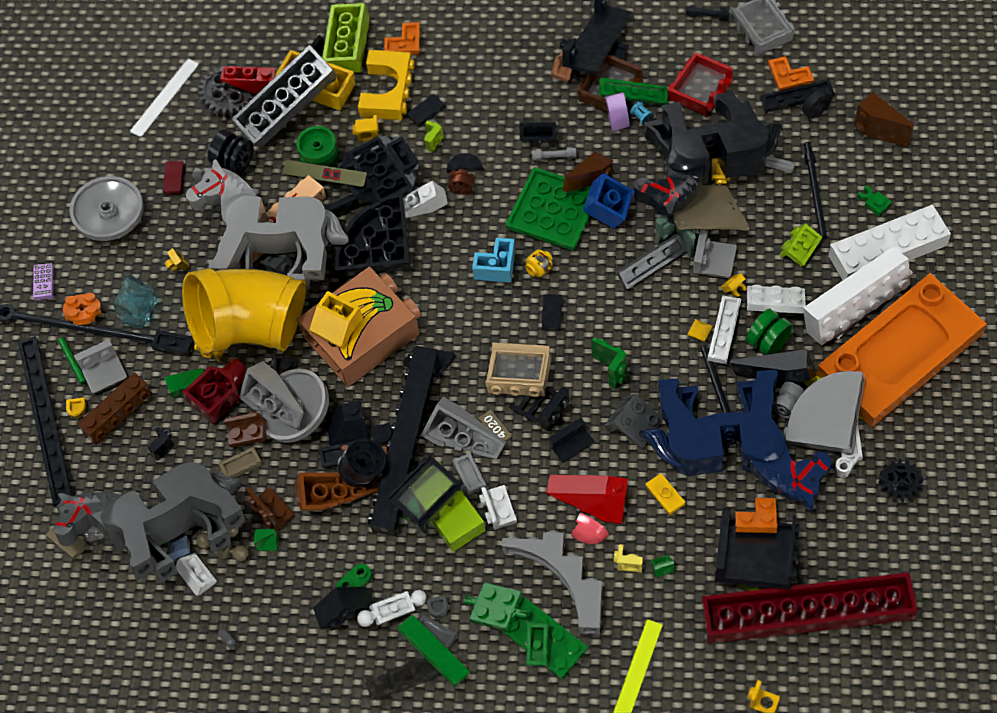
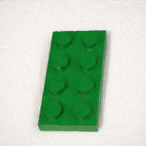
[499,597,588,680]

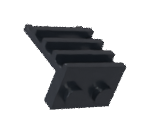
[509,377,570,432]

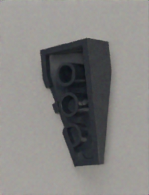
[730,349,816,382]

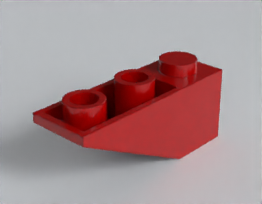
[221,66,276,94]

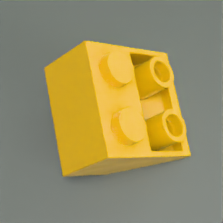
[309,291,363,348]

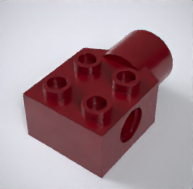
[182,358,247,424]

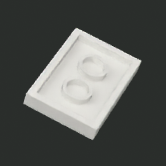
[747,285,806,313]

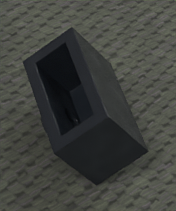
[519,119,557,143]

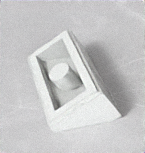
[176,552,217,596]

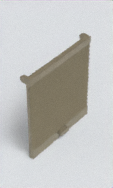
[673,185,750,230]

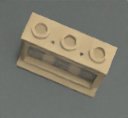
[485,343,552,397]

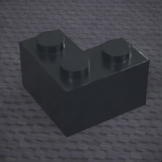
[313,587,373,631]

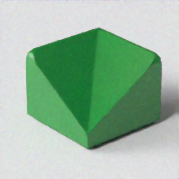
[254,529,278,551]

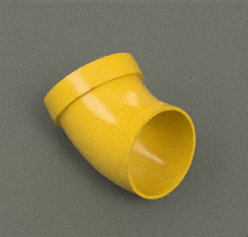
[182,268,306,353]

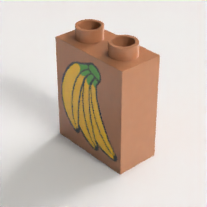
[297,266,421,387]

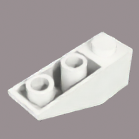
[404,181,448,218]

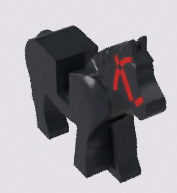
[634,91,782,222]

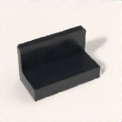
[549,418,594,463]

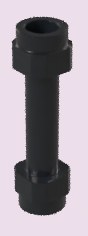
[686,5,729,20]

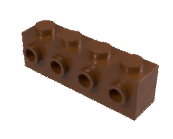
[77,372,152,445]

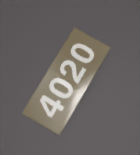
[478,410,512,441]

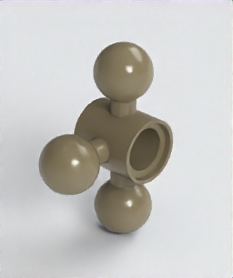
[196,526,248,561]

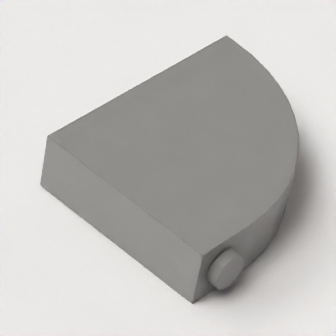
[784,371,866,454]

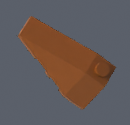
[294,473,378,511]

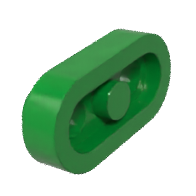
[336,564,372,587]

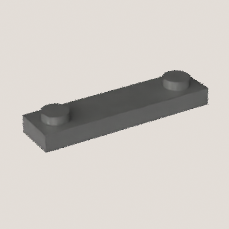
[616,234,687,289]

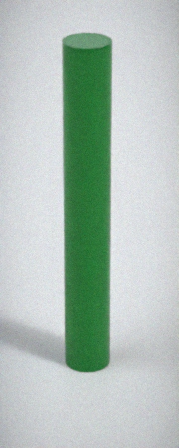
[58,337,87,385]

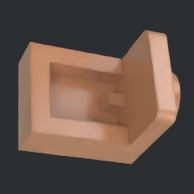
[551,52,572,83]

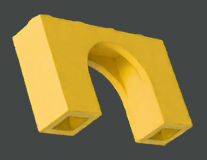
[358,50,414,120]

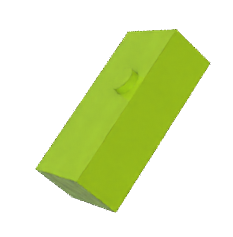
[323,3,370,72]
[408,462,486,553]

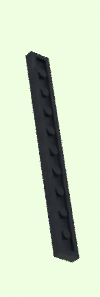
[17,336,73,508]

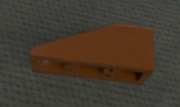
[563,152,613,192]

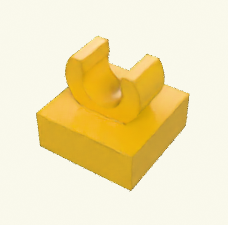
[165,248,190,272]
[721,273,747,297]

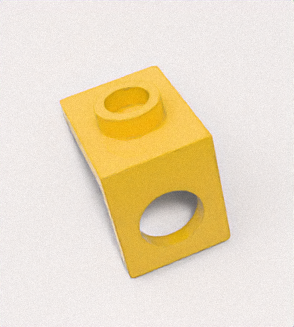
[747,680,780,713]

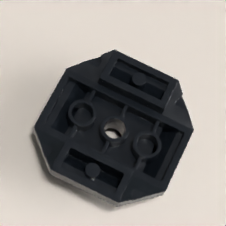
[339,136,420,204]

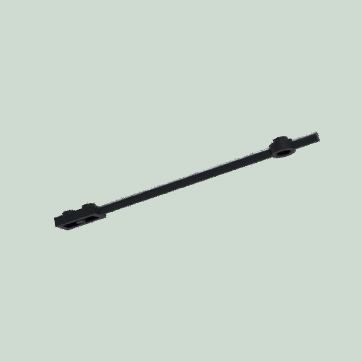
[0,304,194,356]

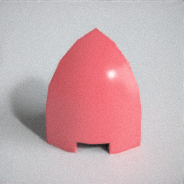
[571,513,609,544]

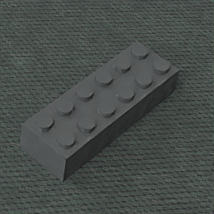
[232,45,338,148]

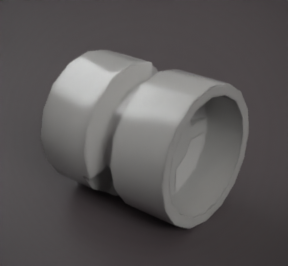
[772,382,804,419]

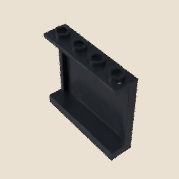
[715,508,799,590]

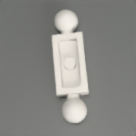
[357,590,427,627]

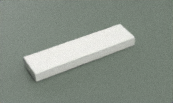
[708,295,741,364]

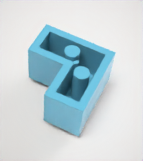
[472,238,516,283]

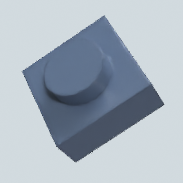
[168,536,190,560]

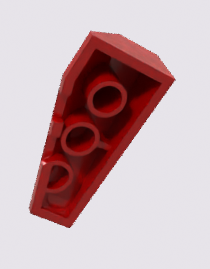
[546,475,628,525]

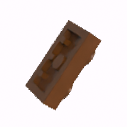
[224,412,267,448]

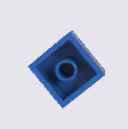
[583,173,634,228]

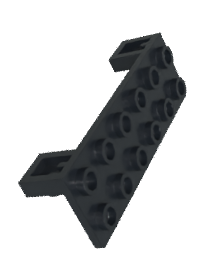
[562,0,632,74]

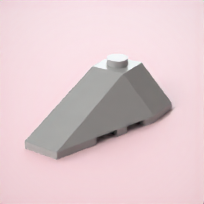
[239,361,304,428]
[420,397,506,459]

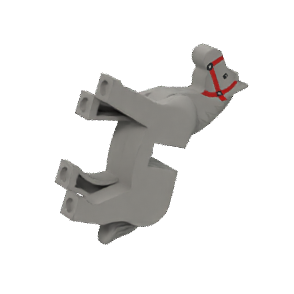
[186,159,349,289]

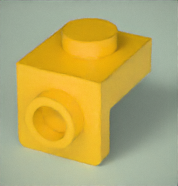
[711,158,730,185]

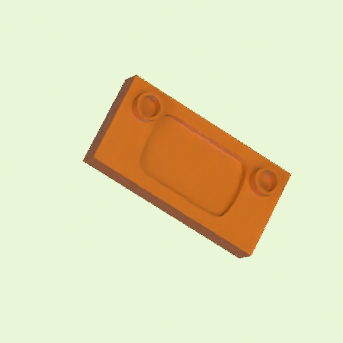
[816,273,987,428]

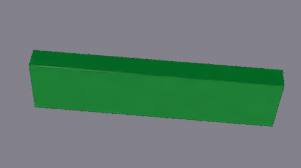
[599,78,668,105]
[397,615,470,687]

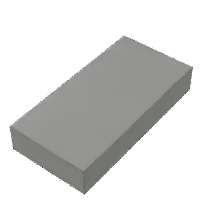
[452,453,487,495]

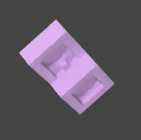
[605,92,630,131]

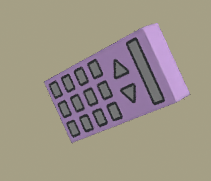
[33,264,54,300]

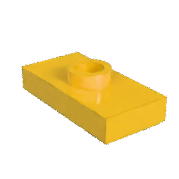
[645,473,686,516]

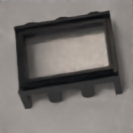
[388,455,467,534]

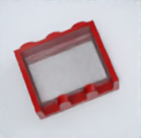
[668,52,733,119]

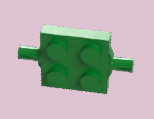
[464,583,530,631]

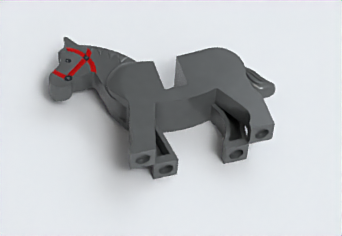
[54,462,246,583]

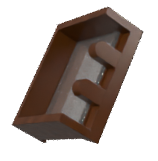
[577,54,643,113]

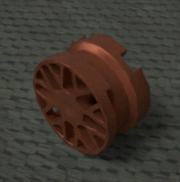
[448,169,475,195]

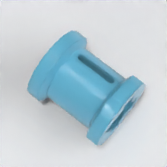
[630,102,654,125]

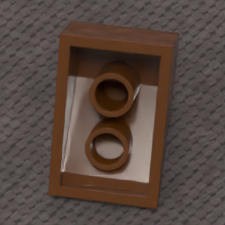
[854,92,914,147]

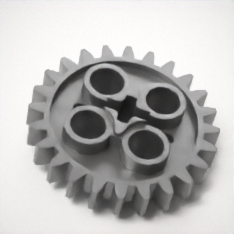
[198,66,256,118]

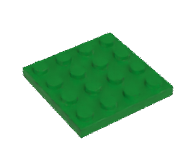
[505,167,591,251]

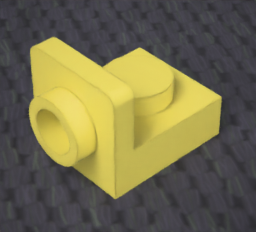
[614,544,643,572]

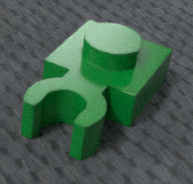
[857,186,892,217]

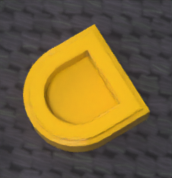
[66,398,87,419]

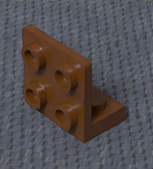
[245,487,295,531]

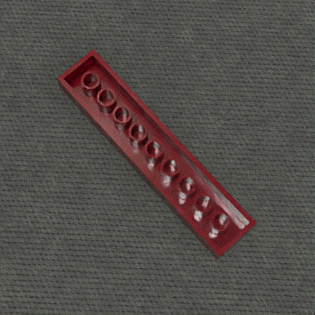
[701,572,918,644]

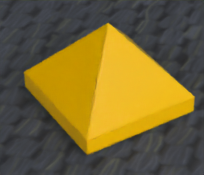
[687,319,713,342]

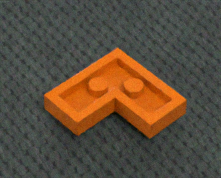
[384,22,420,55]
[768,56,814,91]
[735,498,777,533]

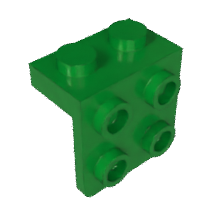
[591,338,627,389]

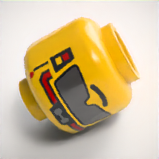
[525,250,553,277]

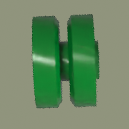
[296,126,339,167]
[745,308,793,355]

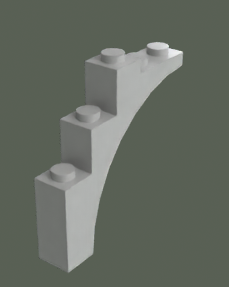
[502,530,602,635]

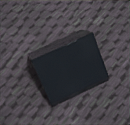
[310,34,325,58]

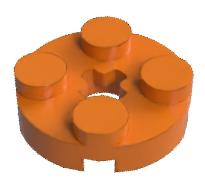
[63,293,101,325]

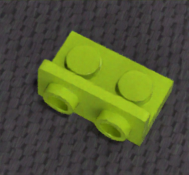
[779,223,822,267]

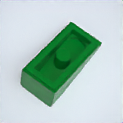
[164,368,204,398]
[526,623,549,666]

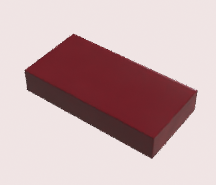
[163,161,184,195]

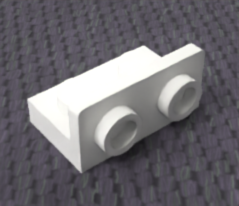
[479,485,517,530]

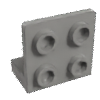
[693,230,737,279]
[74,339,128,395]

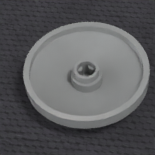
[70,176,144,241]
[257,369,329,443]

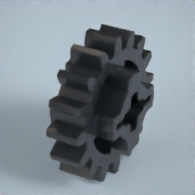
[878,459,924,503]

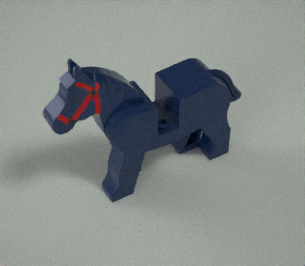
[643,370,831,511]

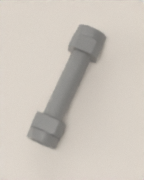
[532,147,576,161]

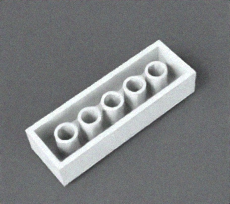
[829,205,951,280]
[803,247,910,345]

